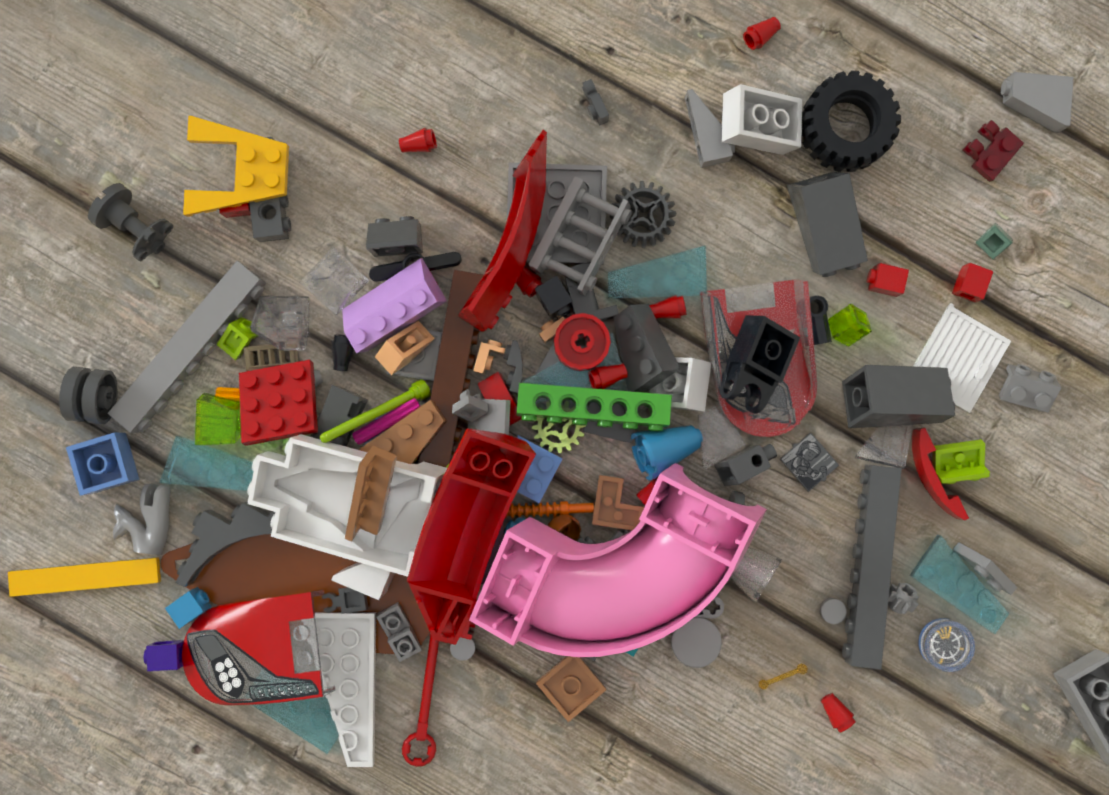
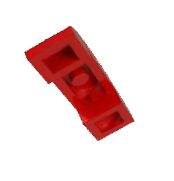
[912,427,969,521]

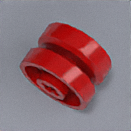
[554,313,611,371]

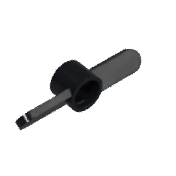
[369,252,462,282]

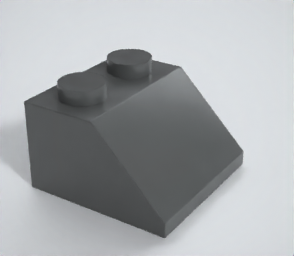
[366,216,423,257]

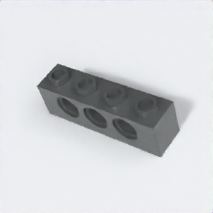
[249,137,291,242]

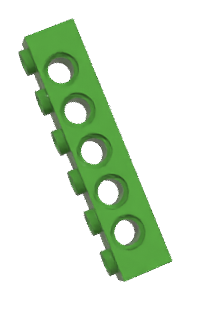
[517,383,672,431]

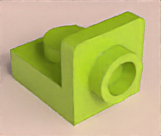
[217,317,261,360]

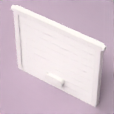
[913,303,1011,413]

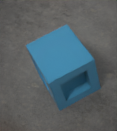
[165,587,212,629]

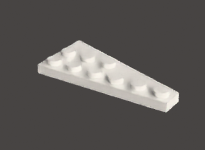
[302,612,376,767]

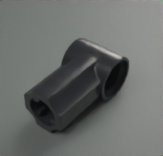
[800,295,832,346]

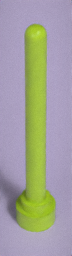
[320,379,431,443]

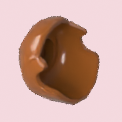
[547,514,581,541]

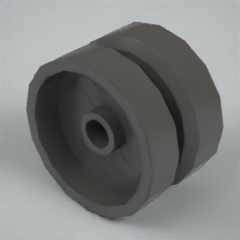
[59,366,118,424]

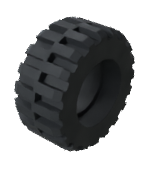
[802,70,901,172]

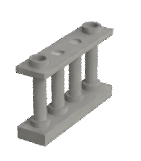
[529,176,632,296]

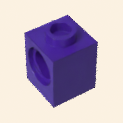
[143,640,184,671]

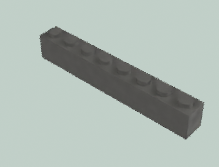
[842,464,902,670]

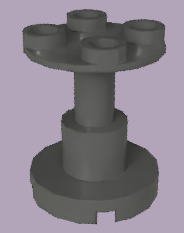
[88,183,174,262]

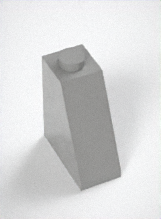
[1001,72,1074,133]

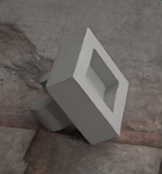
[452,389,488,422]

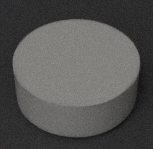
[820,598,846,624]
[450,637,476,661]

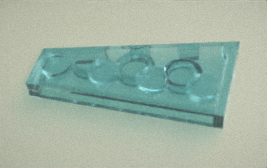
[607,246,707,298]
[159,436,254,491]
[910,535,1009,634]

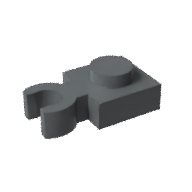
[582,79,609,126]
[322,587,368,614]

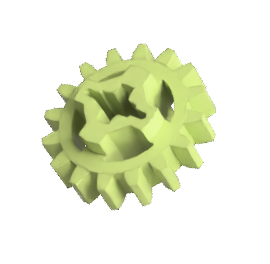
[532,400,586,454]

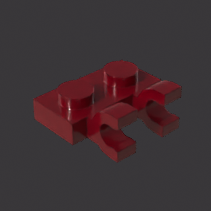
[962,120,1024,182]

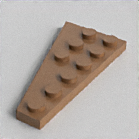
[358,400,446,464]

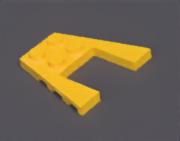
[183,116,289,217]

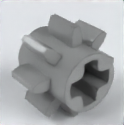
[888,583,919,614]

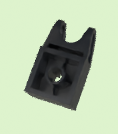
[720,315,800,414]

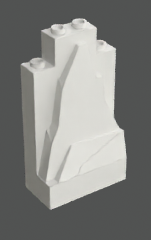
[247,434,447,577]

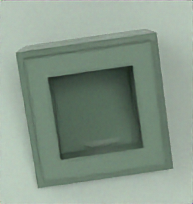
[976,223,1013,259]

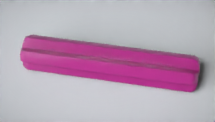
[352,398,421,445]

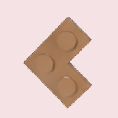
[592,475,644,530]

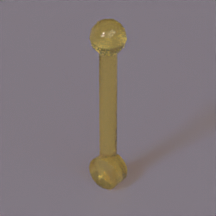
[758,663,808,690]

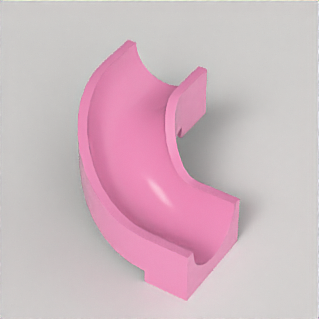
[469,463,767,657]

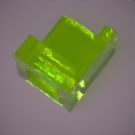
[828,304,872,346]

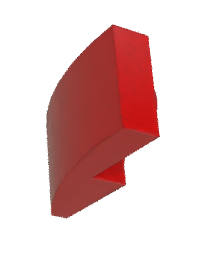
[478,372,522,426]

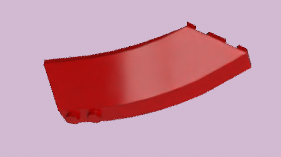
[458,130,547,332]
[407,428,536,645]

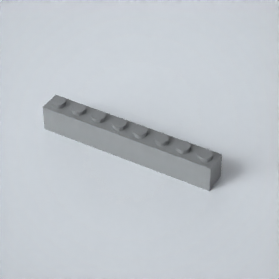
[107,261,266,433]

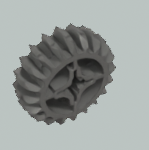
[610,181,677,248]

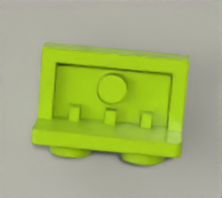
[932,439,990,484]

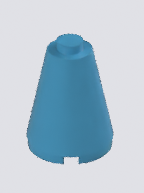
[631,425,703,480]

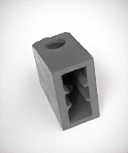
[714,444,777,486]

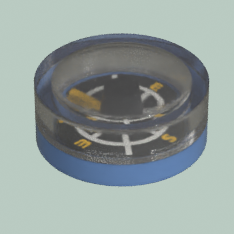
[918,618,975,672]

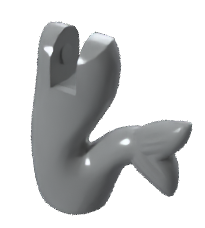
[113,484,171,555]

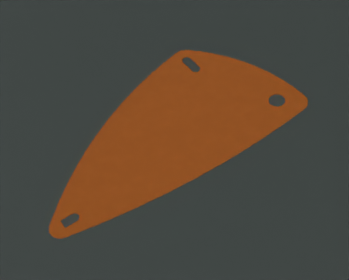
[160,534,430,654]

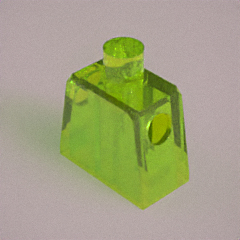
[195,393,241,445]

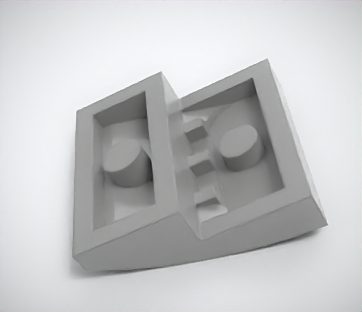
[468,399,510,435]

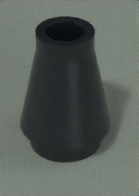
[331,334,354,371]

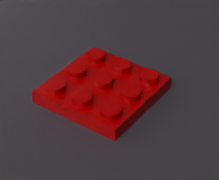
[239,359,318,446]

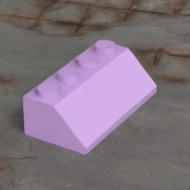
[342,258,447,353]

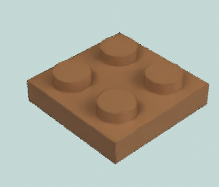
[536,656,607,722]

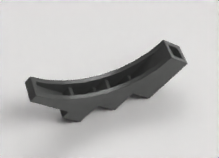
[175,502,275,587]

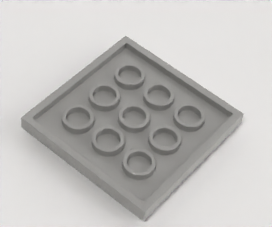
[507,163,607,265]

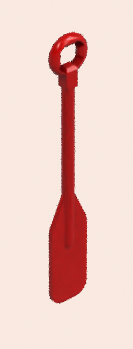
[402,634,439,767]

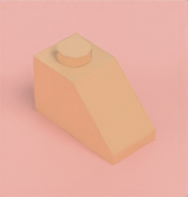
[375,321,435,375]

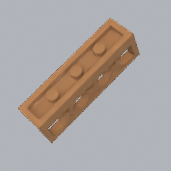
[345,446,397,542]

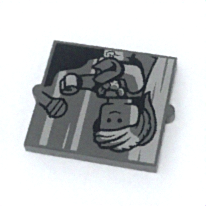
[780,433,839,492]

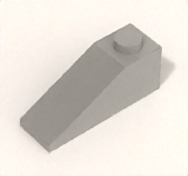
[685,89,735,168]

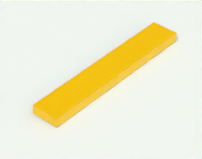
[8,557,161,597]

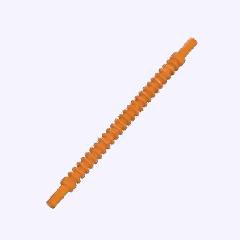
[505,501,594,519]

